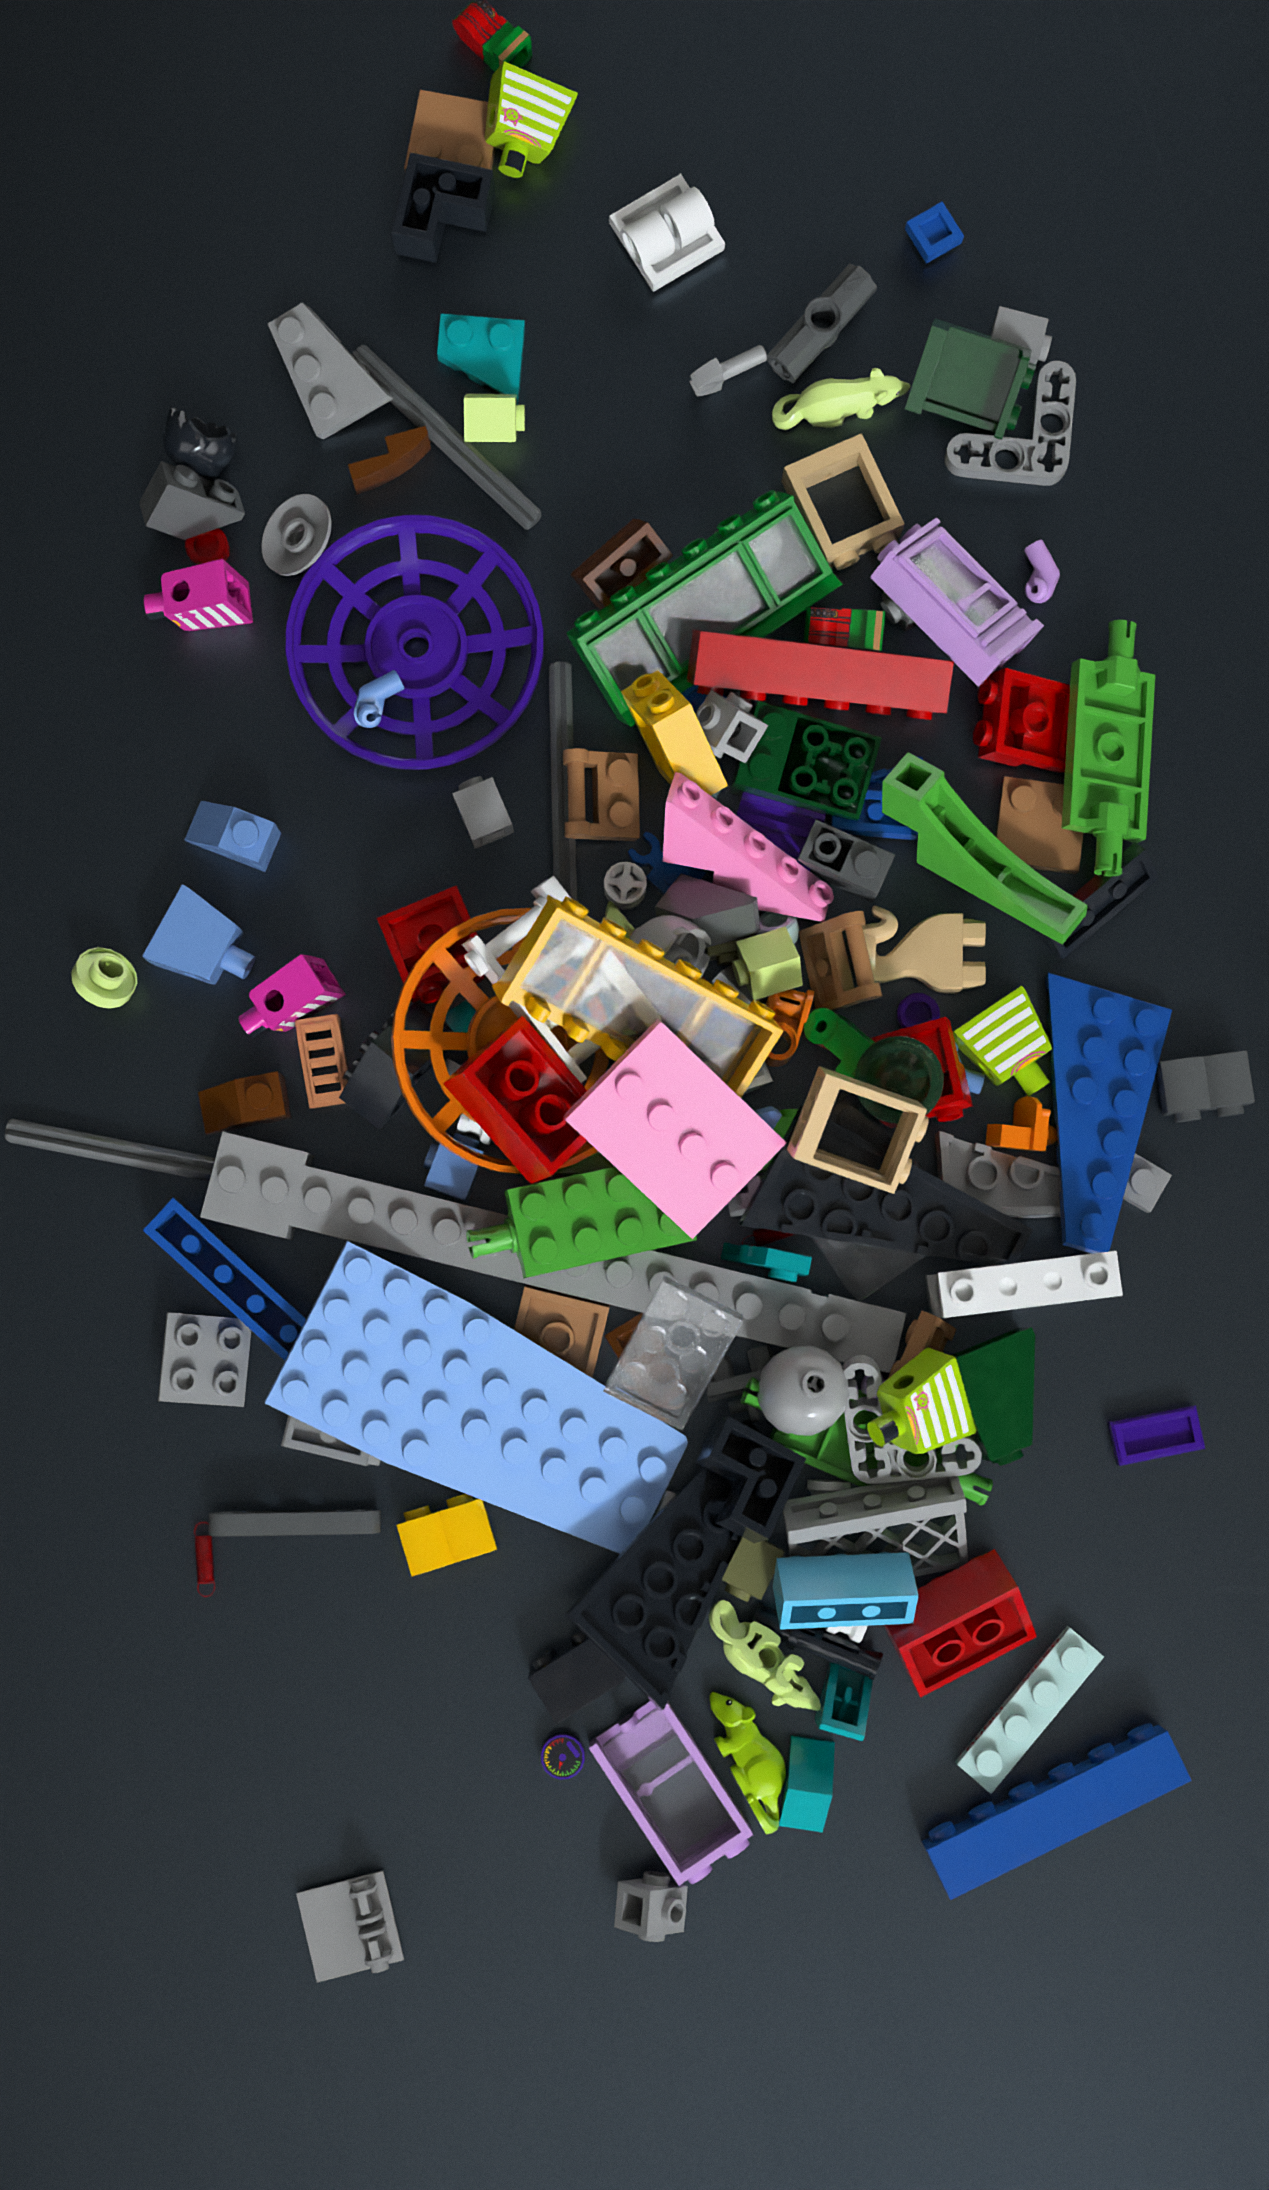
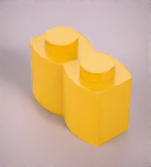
[397,1494,498,1576]

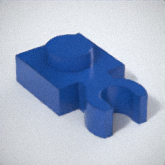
[628,832,706,895]

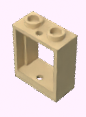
[781,433,905,570]
[787,1066,928,1194]

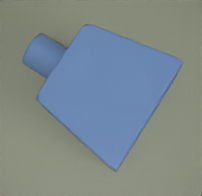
[142,884,256,985]

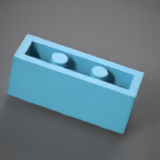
[773,1552,918,1629]

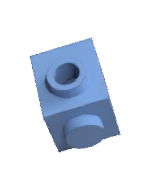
[423,1133,486,1203]

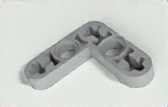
[944,360,1076,486]
[842,1355,982,1484]

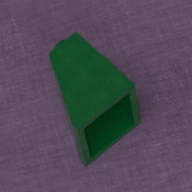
[951,1327,1035,1466]

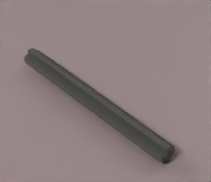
[352,345,541,530]
[549,662,577,901]
[5,1118,215,1181]

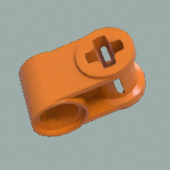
[765,989,815,1067]

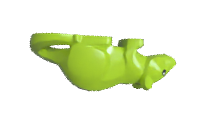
[709,1692,786,1835]

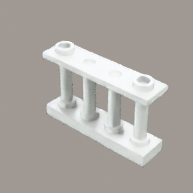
[462,876,662,1083]
[925,1251,1123,1318]

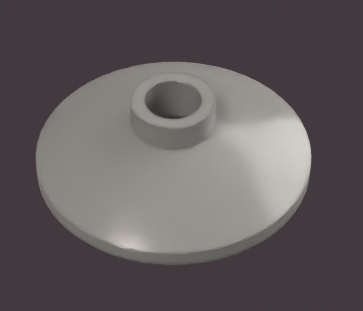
[261,494,331,576]

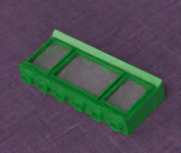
[566,490,843,727]

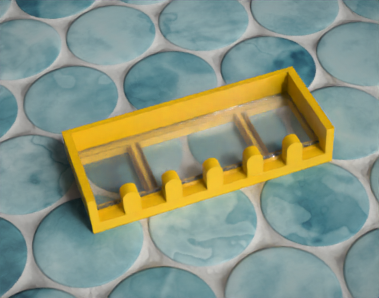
[492,895,783,1098]

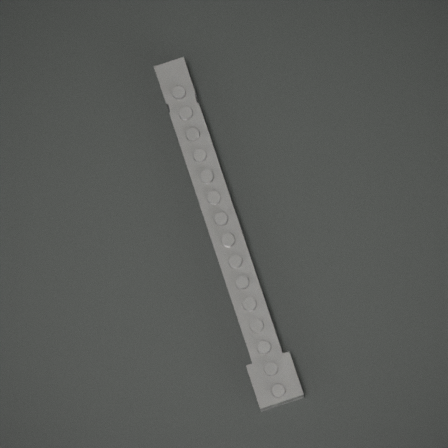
[200,1132,906,1373]

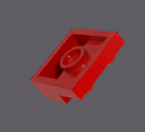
[973,668,1070,773]
[377,885,485,1004]
[871,1017,973,1129]

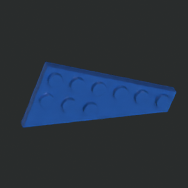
[1045,973,1172,1254]

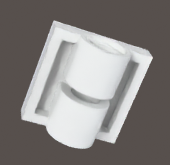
[609,174,725,292]

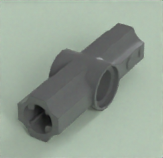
[766,263,877,383]

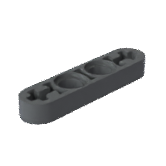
[208,1509,381,1536]

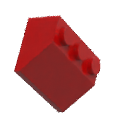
[443,1015,587,1184]
[884,1549,1037,1698]

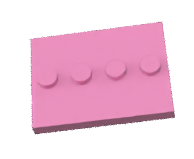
[563,1019,786,1239]

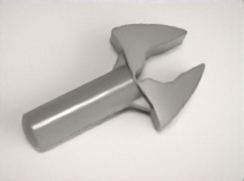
[689,345,767,396]

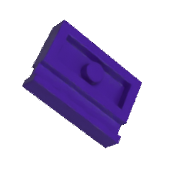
[736,792,826,871]

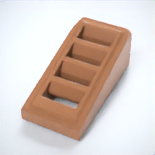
[295,1014,348,1109]

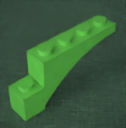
[882,752,1088,945]

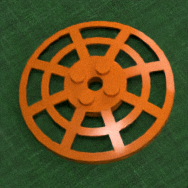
[391,908,637,1174]

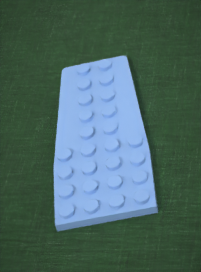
[264,1241,688,1554]

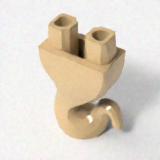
[862,905,986,994]

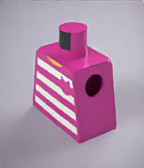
[144,559,253,631]
[238,954,346,1038]

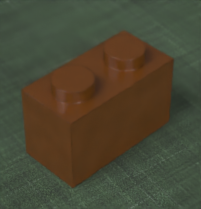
[570,518,673,609]

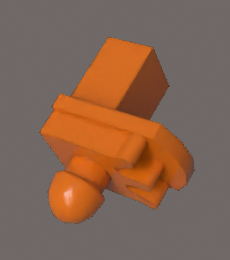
[985,1096,1057,1151]

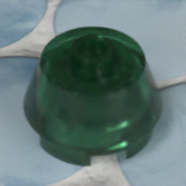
[854,1036,944,1124]

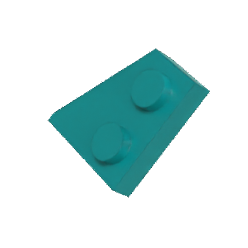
[437,314,525,405]
[720,1242,812,1283]

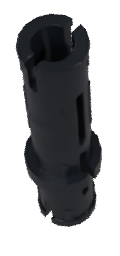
[751,1602,883,1680]

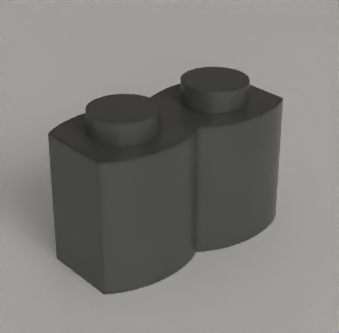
[1156,1051,1255,1123]

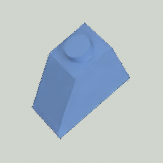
[185,801,281,872]

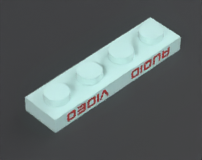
[955,1626,1104,1794]

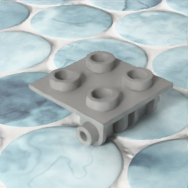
[158,1312,251,1407]
[296,1870,404,1983]

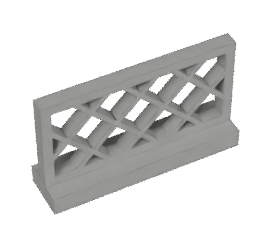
[782,1476,968,1577]

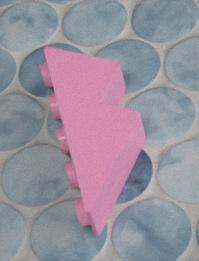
[663,772,834,922]

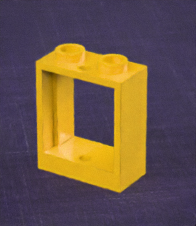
[621,670,728,796]

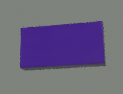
[1108,1405,1205,1466]

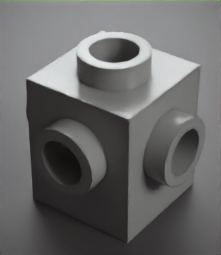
[696,690,768,763]
[614,1871,688,1942]

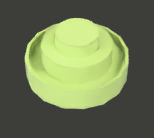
[71,947,138,1008]

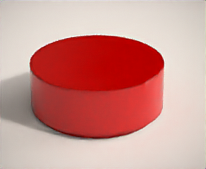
[185,528,230,565]

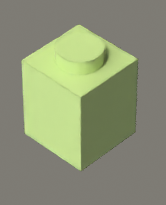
[464,394,525,442]
[732,926,803,1000]

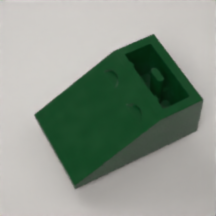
[728,701,882,821]

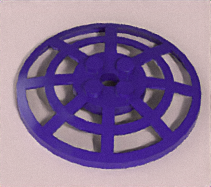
[286,515,544,770]

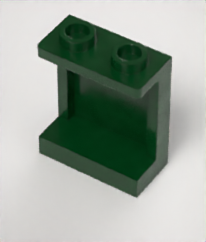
[905,318,1036,440]

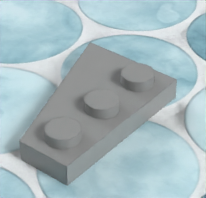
[268,303,394,439]
[935,1131,1061,1218]

